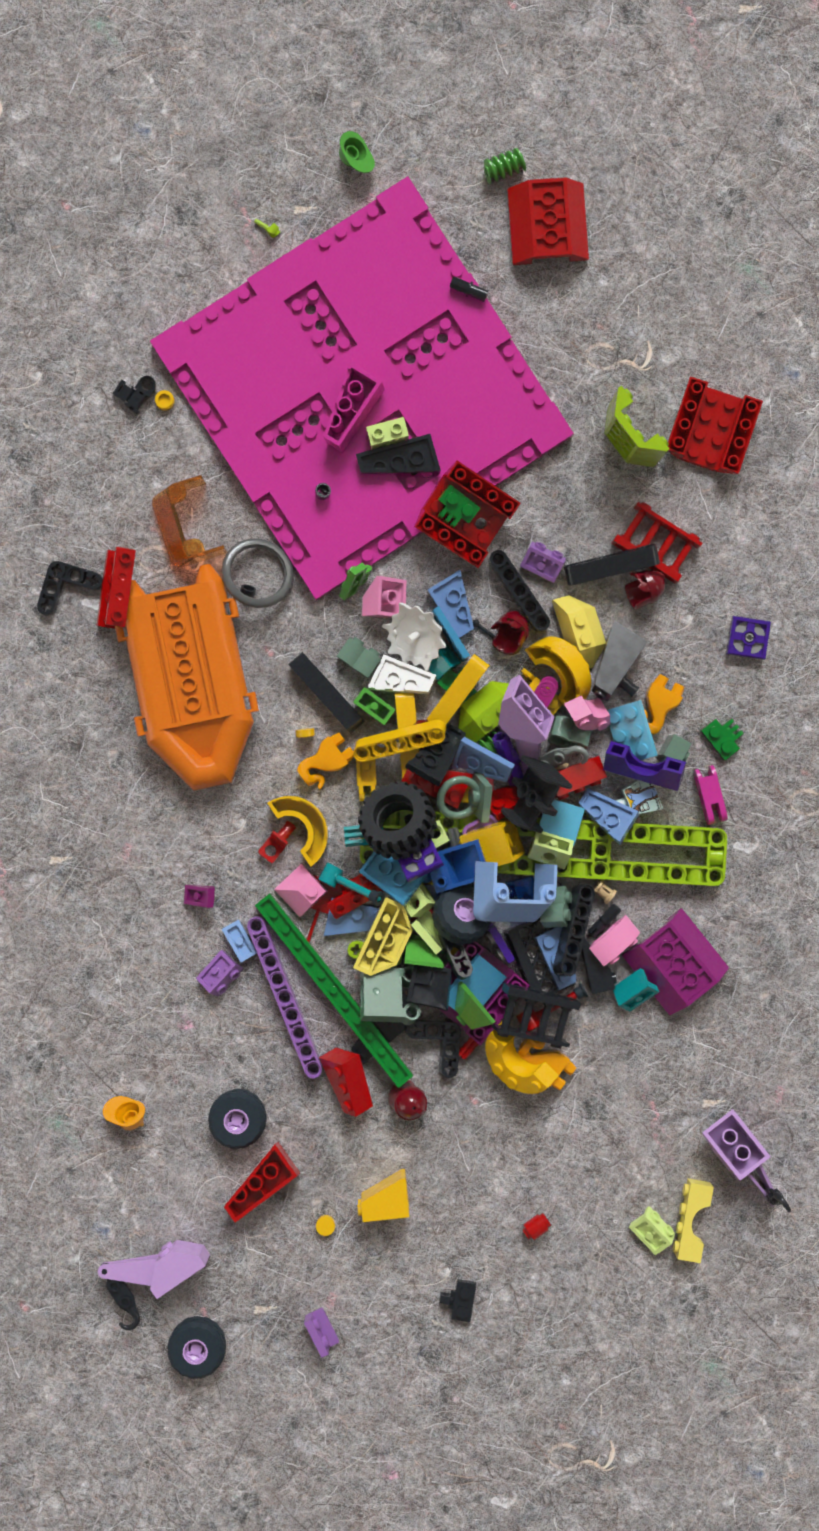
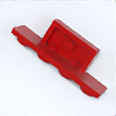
[327,873,384,919]

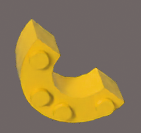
[525,636,591,707]
[267,796,329,867]
[485,1022,559,1094]

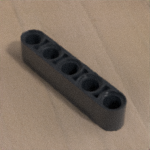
[564,544,660,586]
[489,550,550,632]
[288,652,365,734]
[553,884,595,977]

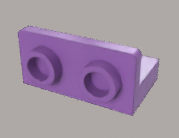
[520,542,566,583]
[196,950,243,997]
[304,1307,339,1358]

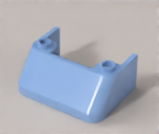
[473,861,558,922]

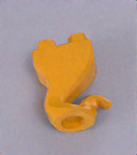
[644,674,685,735]
[297,733,354,789]
[517,1038,576,1090]

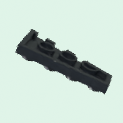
[356,434,441,474]
[404,724,466,787]
[351,990,423,1064]

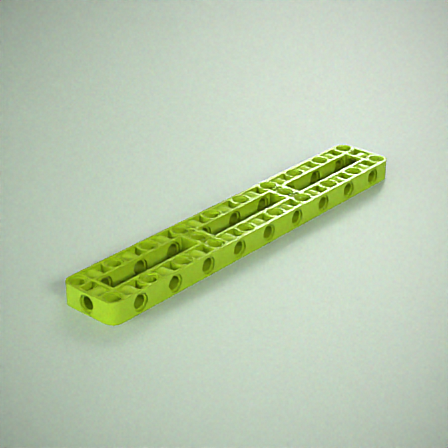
[360,810,727,886]

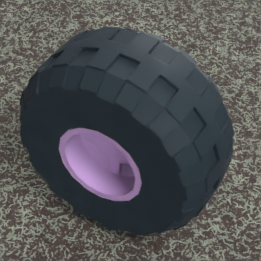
[432,885,491,945]
[208,1089,267,1149]
[167,1316,226,1379]

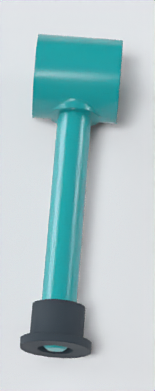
[318,862,385,906]

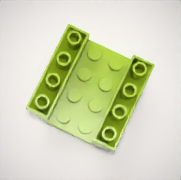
[604,385,669,467]

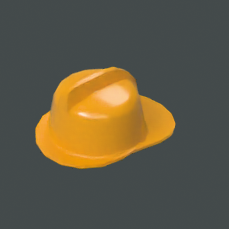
[103,1096,145,1131]

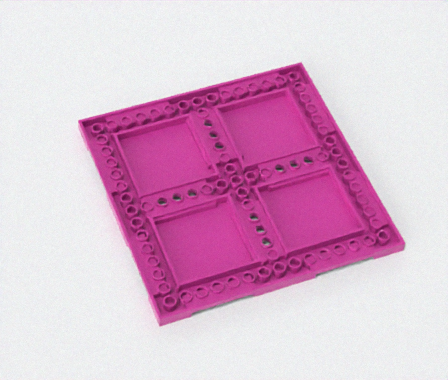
[150,176,574,601]

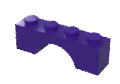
[603,741,686,791]

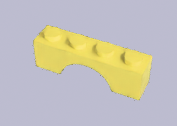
[673,1178,714,1263]

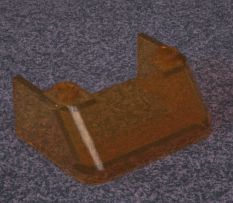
[152,475,228,568]

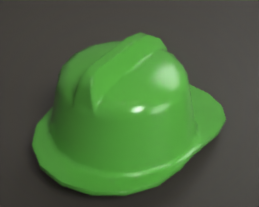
[339,131,375,173]

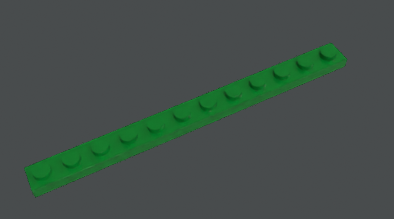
[255,893,414,1088]

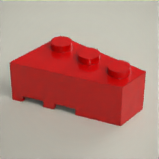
[555,756,607,800]
[401,769,473,809]
[319,1047,373,1117]

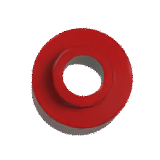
[522,1213,552,1241]

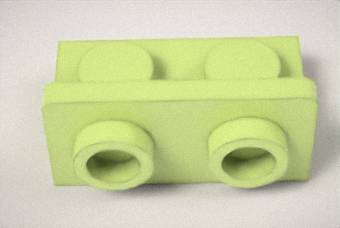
[629,1206,675,1255]

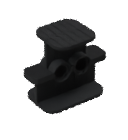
[501,755,572,833]

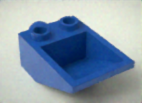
[422,839,486,893]

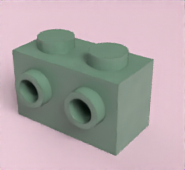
[657,734,692,762]

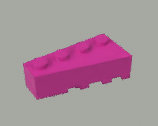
[323,362,385,453]

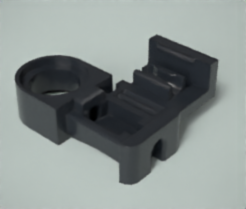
[112,376,156,414]

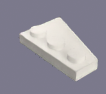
[368,655,436,695]

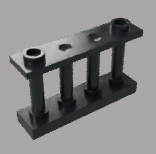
[492,983,581,1049]

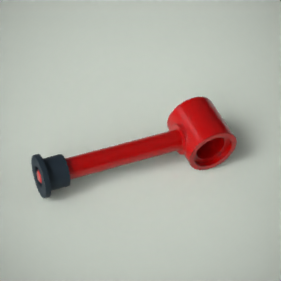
[516,983,588,1031]

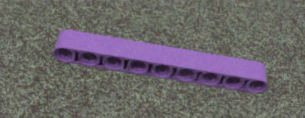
[247,916,323,1078]

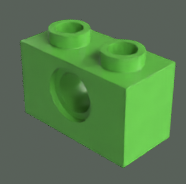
[353,687,396,726]

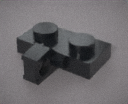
[439,1279,476,1322]

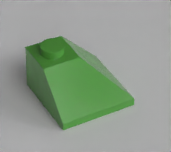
[404,934,444,968]
[455,980,496,1029]

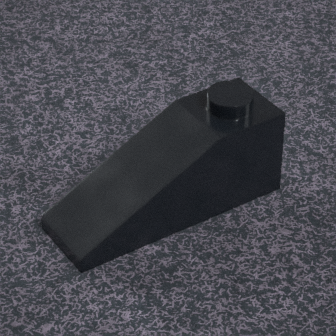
[581,938,617,994]

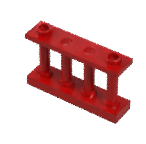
[611,502,703,584]
[96,546,136,629]

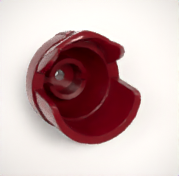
[625,570,665,610]
[491,611,529,655]
[388,1080,427,1120]

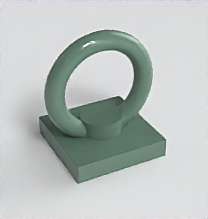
[436,772,493,823]

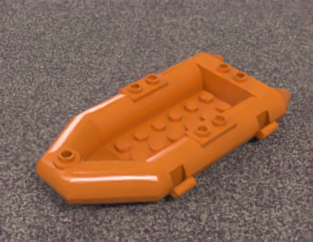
[115,564,259,791]

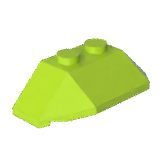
[458,681,509,743]

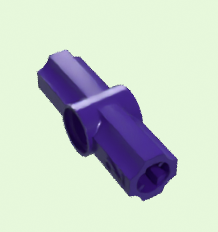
[492,732,524,786]

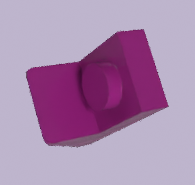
[184,885,215,908]

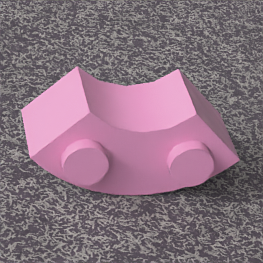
[564,696,610,731]
[589,915,640,966]

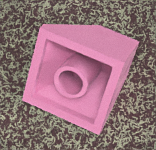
[362,576,407,618]
[274,864,328,917]

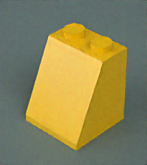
[459,819,525,866]
[357,1169,409,1222]

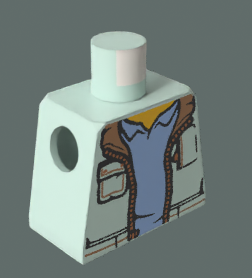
[616,780,663,814]

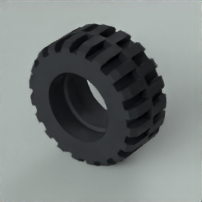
[358,782,437,860]

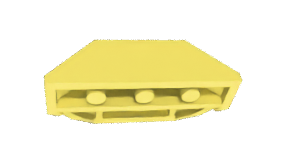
[552,595,606,669]
[353,897,413,976]

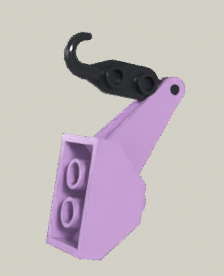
[702,1109,791,1213]
[98,1240,210,1331]

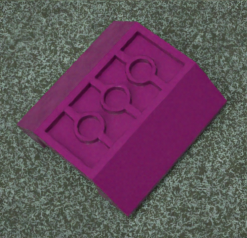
[622,908,729,1015]
[435,941,529,1045]

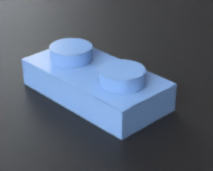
[222,919,257,962]

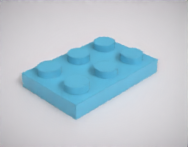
[607,700,658,760]

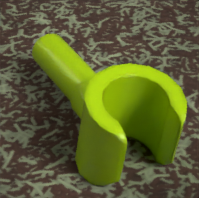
[254,219,280,238]

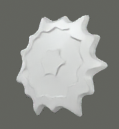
[382,603,446,671]

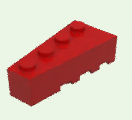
[224,1142,300,1223]

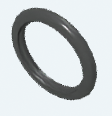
[221,538,294,608]

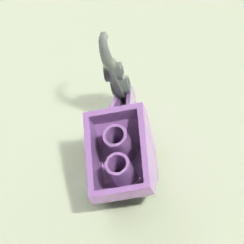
[498,675,589,775]

